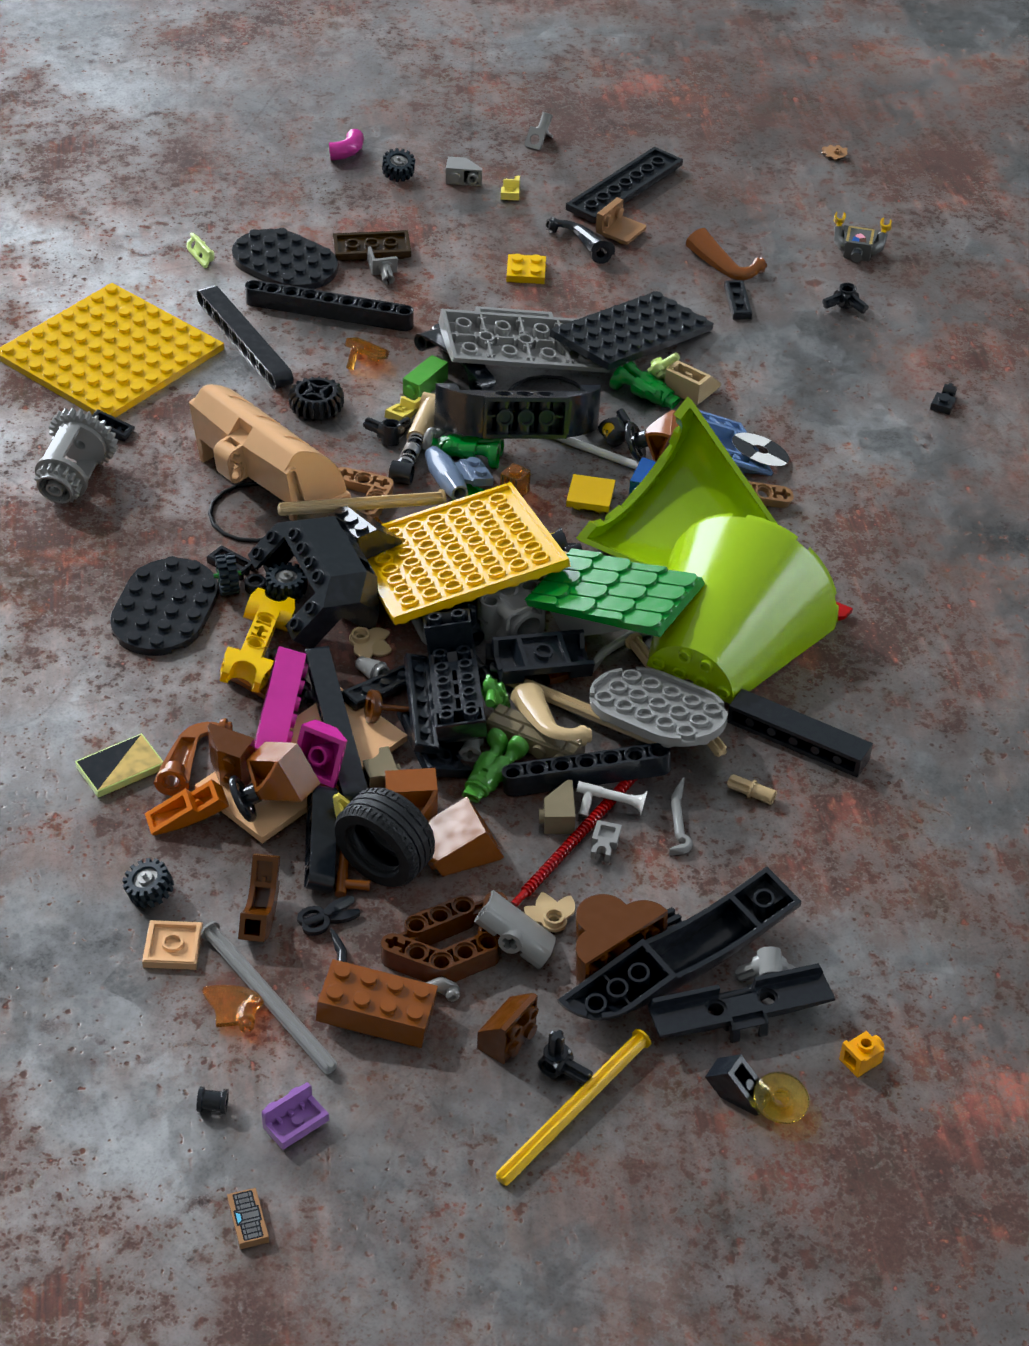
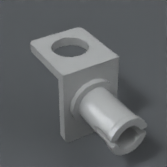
[524,112,553,150]
[367,247,398,285]

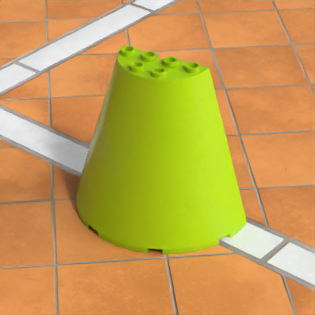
[576,396,778,568]
[647,513,839,704]

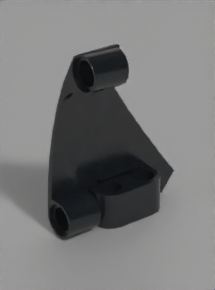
[414,323,496,390]

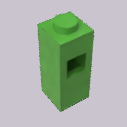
[403,355,448,400]

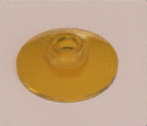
[754,1072,809,1124]

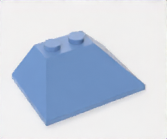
[699,410,774,476]

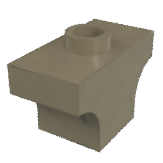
[363,746,401,788]

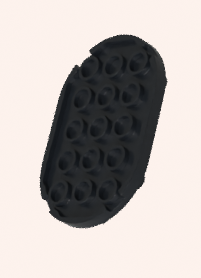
[232,228,338,290]
[110,556,218,656]

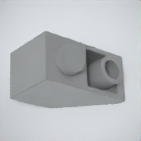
[446,156,482,186]

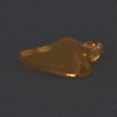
[202,985,264,1033]

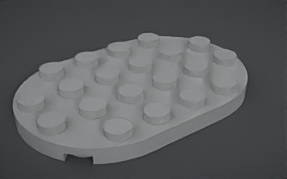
[589,667,728,748]

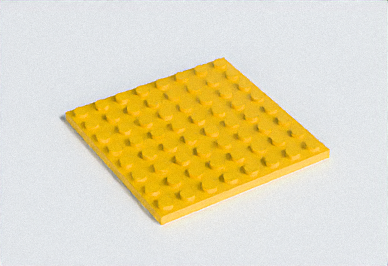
[0,283,225,417]
[367,482,570,625]

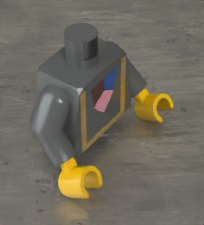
[833,212,892,263]

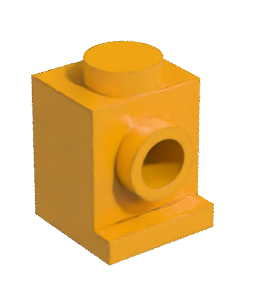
[839,1031,885,1078]

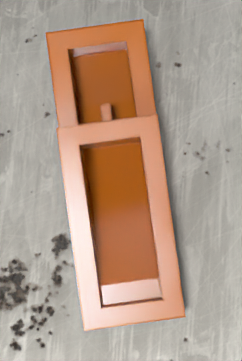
[145,779,229,836]

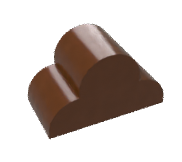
[576,894,668,986]

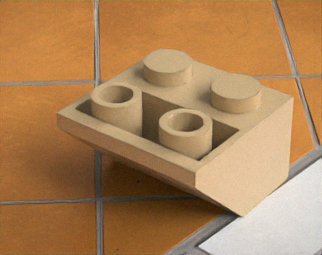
[665,361,721,405]

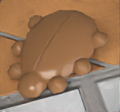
[822,145,848,160]

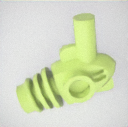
[647,352,680,379]

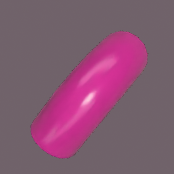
[329,129,364,161]

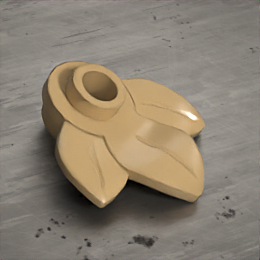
[349,627,391,658]
[524,892,575,932]

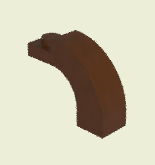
[238,854,280,942]

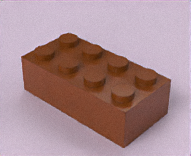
[316,959,438,1048]

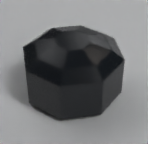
[245,574,266,595]

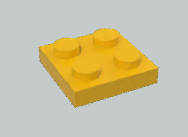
[506,254,546,284]

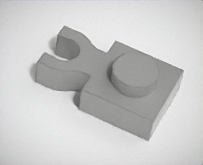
[591,820,622,862]

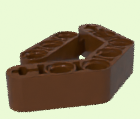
[381,891,508,982]

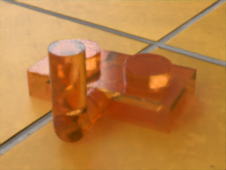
[345,337,390,370]

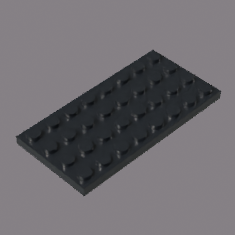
[549,291,714,370]

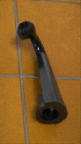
[545,217,615,264]

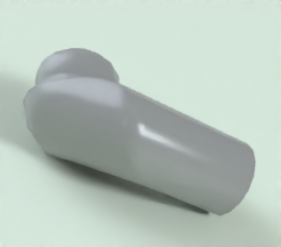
[425,977,460,1002]

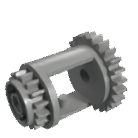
[34,408,118,504]

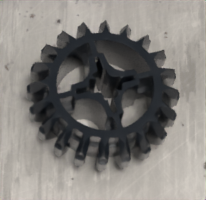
[288,376,344,421]

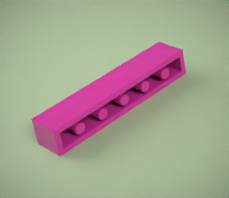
[255,646,308,751]

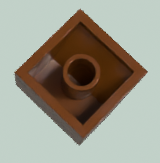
[208,723,255,789]

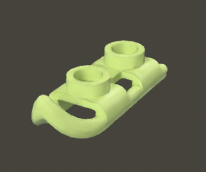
[187,233,214,268]

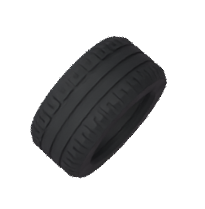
[335,788,435,887]

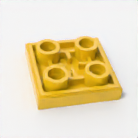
[566,474,616,513]

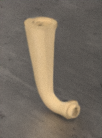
[510,683,592,746]

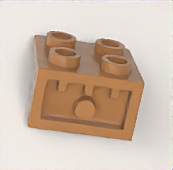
[596,197,646,245]

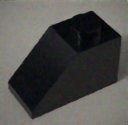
[705,1054,772,1116]

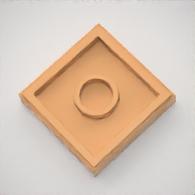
[142,920,203,970]

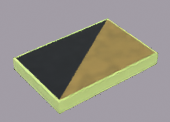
[75,733,163,798]

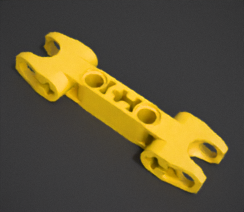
[220,587,295,693]

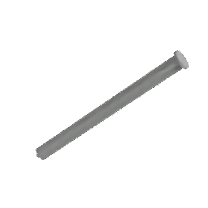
[200,921,337,1074]

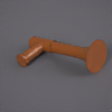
[335,850,370,898]

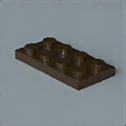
[333,230,411,261]

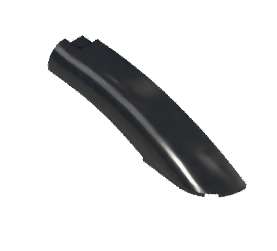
[557,866,801,1020]

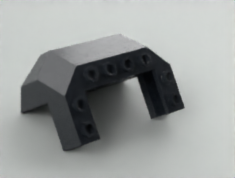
[248,516,380,648]

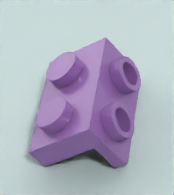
[262,1082,329,1150]

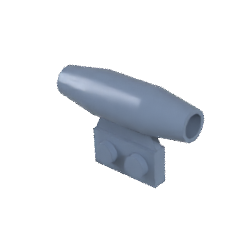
[425,446,494,500]

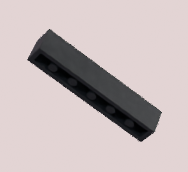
[727,689,873,778]

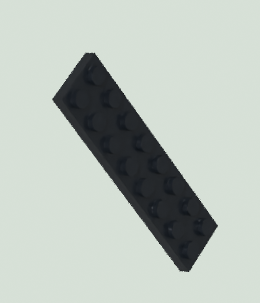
[566,147,683,223]

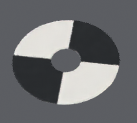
[732,433,789,466]

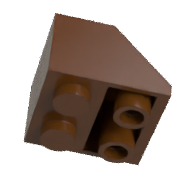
[477,993,539,1065]

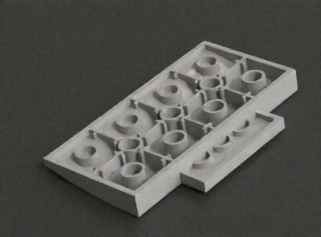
[438,306,610,373]

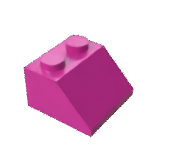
[297,719,347,788]

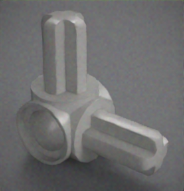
[735,946,795,982]

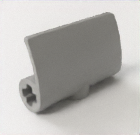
[474,890,556,969]

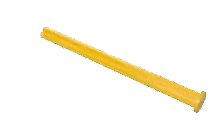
[496,1029,651,1186]

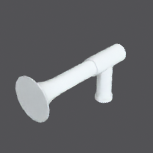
[576,781,647,817]

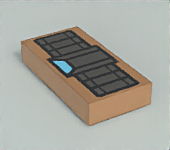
[227,1188,269,1249]

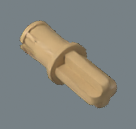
[727,774,777,805]

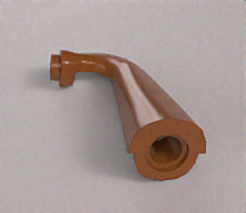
[686,228,767,280]
[154,718,233,796]

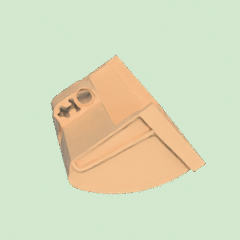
[189,384,351,521]

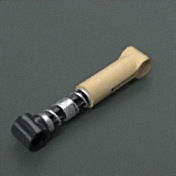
[389,392,435,485]

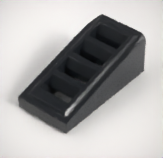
[92,409,135,441]

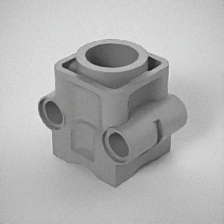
[477,579,545,641]

